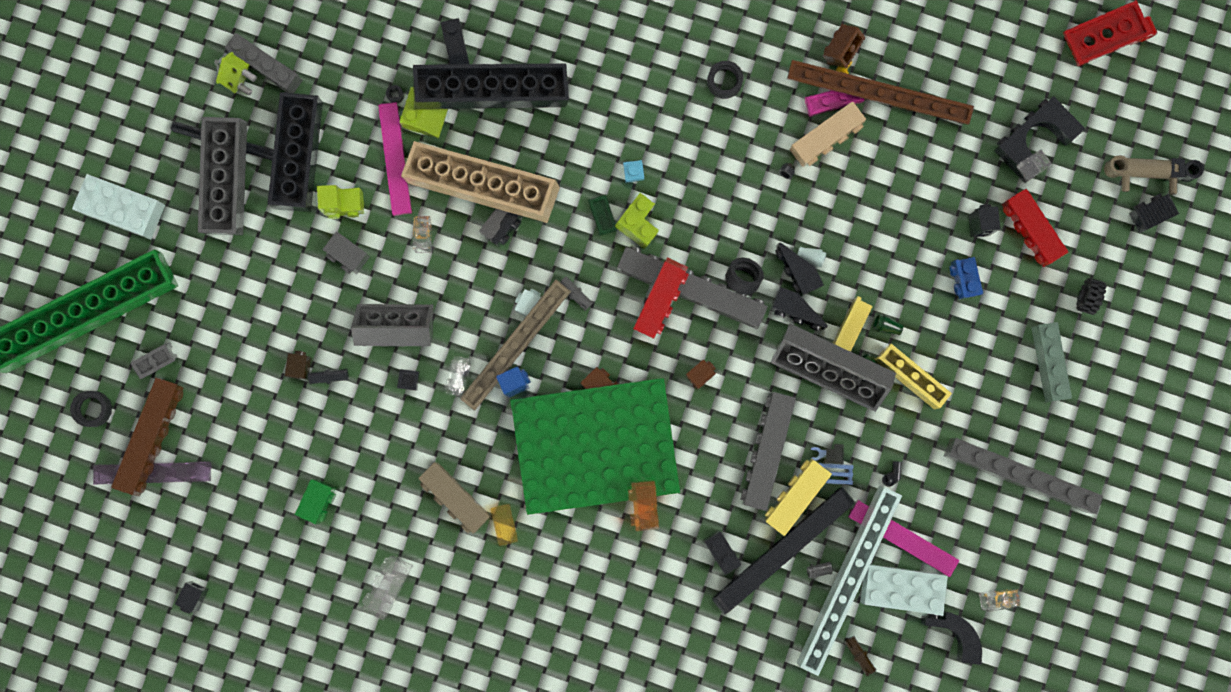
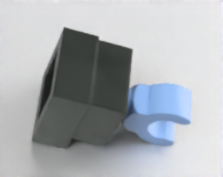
[811,444,844,464]

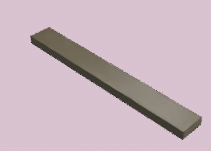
[460,279,571,411]

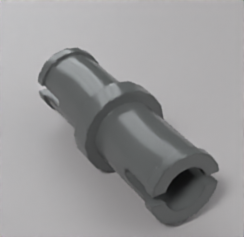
[560,276,593,311]

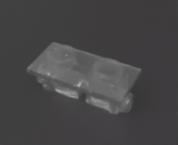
[445,356,471,397]

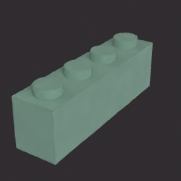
[1031,322,1072,403]

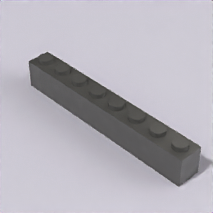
[617,246,768,329]
[944,438,1103,514]

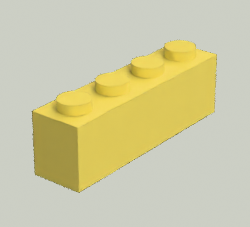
[875,344,952,409]
[765,458,832,536]

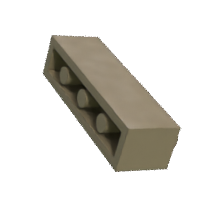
[418,462,491,534]

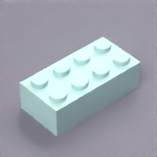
[72,174,165,240]
[860,564,948,616]

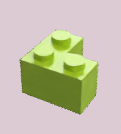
[317,185,364,219]
[615,192,659,250]

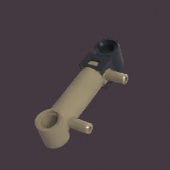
[1104,155,1204,195]

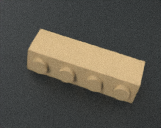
[789,101,866,167]

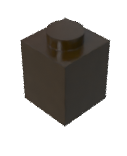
[285,351,312,380]

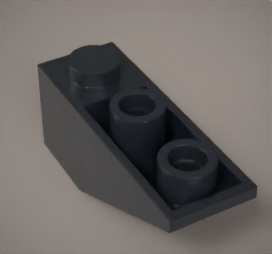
[775,242,824,297]
[770,287,828,331]

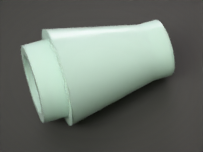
[797,247,827,268]

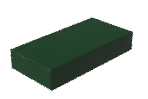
[588,194,618,236]

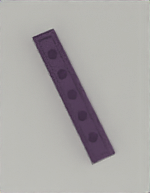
[93,462,211,485]

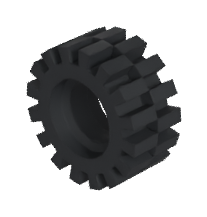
[1076,278,1107,315]

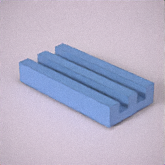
[819,463,853,485]

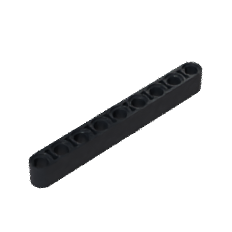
[712,487,855,615]

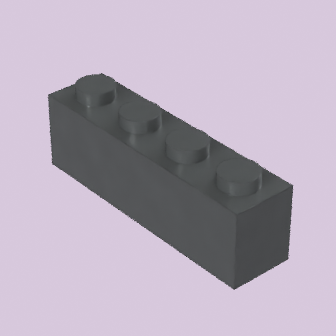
[225,33,302,93]

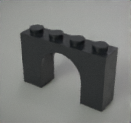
[994,96,1085,183]

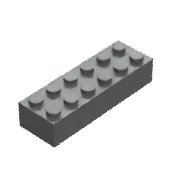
[198,117,247,236]
[770,324,896,412]

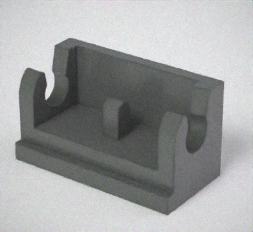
[131,342,177,380]

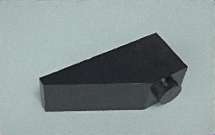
[440,18,470,64]

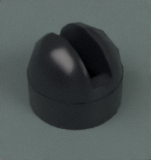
[779,163,795,179]

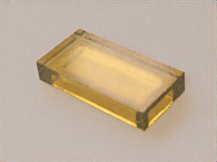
[490,504,518,546]

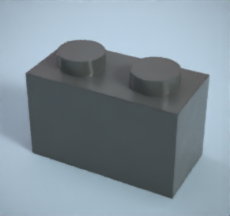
[322,231,370,274]

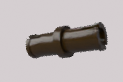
[844,636,877,676]

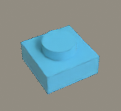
[623,160,644,183]

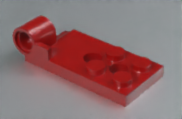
[1063,0,1158,67]

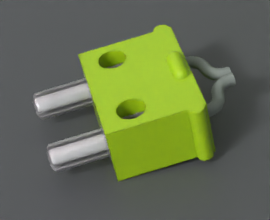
[214,52,257,96]

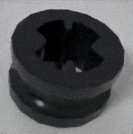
[386,85,404,104]

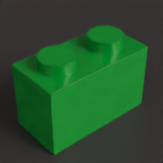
[294,479,336,524]

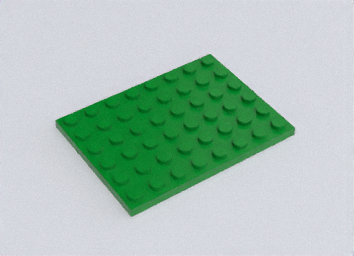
[510,378,680,515]

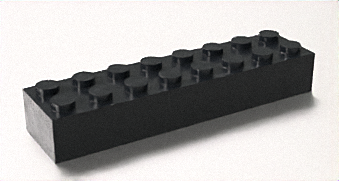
[412,63,569,110]

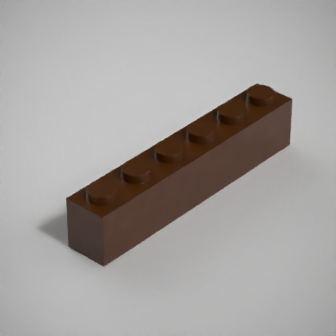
[111,378,183,497]

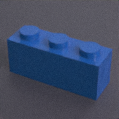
[496,366,531,398]

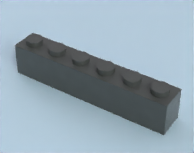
[740,392,796,511]

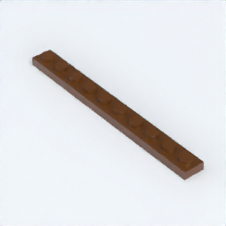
[787,60,974,125]

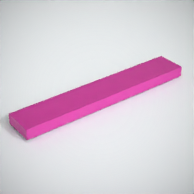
[378,102,412,216]
[848,500,959,577]

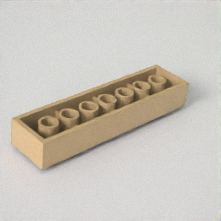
[401,141,560,223]

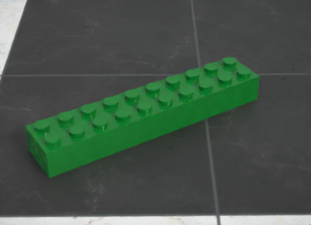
[0,249,179,374]

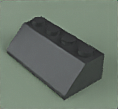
[351,304,434,347]

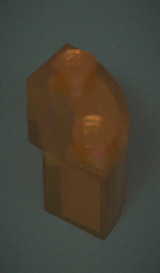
[628,481,659,531]

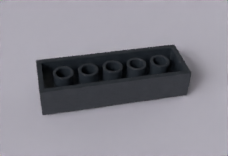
[267,92,323,212]

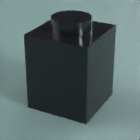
[175,581,209,614]

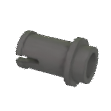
[806,562,833,579]

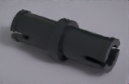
[308,368,349,385]

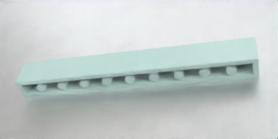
[797,486,902,676]

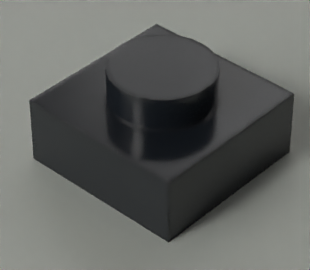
[397,369,420,391]

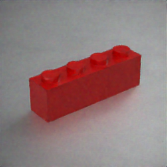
[1002,188,1068,267]
[633,257,689,339]

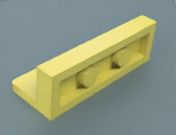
[833,296,873,352]

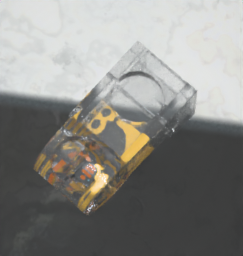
[412,216,432,253]
[979,589,1021,612]

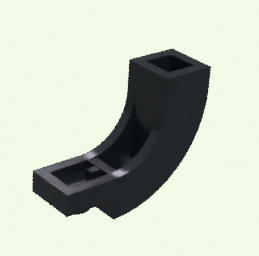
[921,611,982,665]

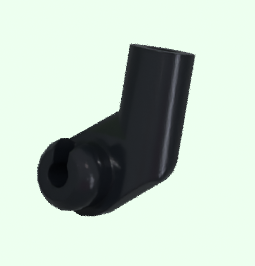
[882,461,902,487]

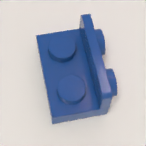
[950,257,983,299]

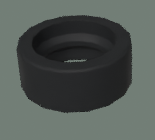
[707,61,743,99]
[725,257,764,295]
[70,391,112,427]

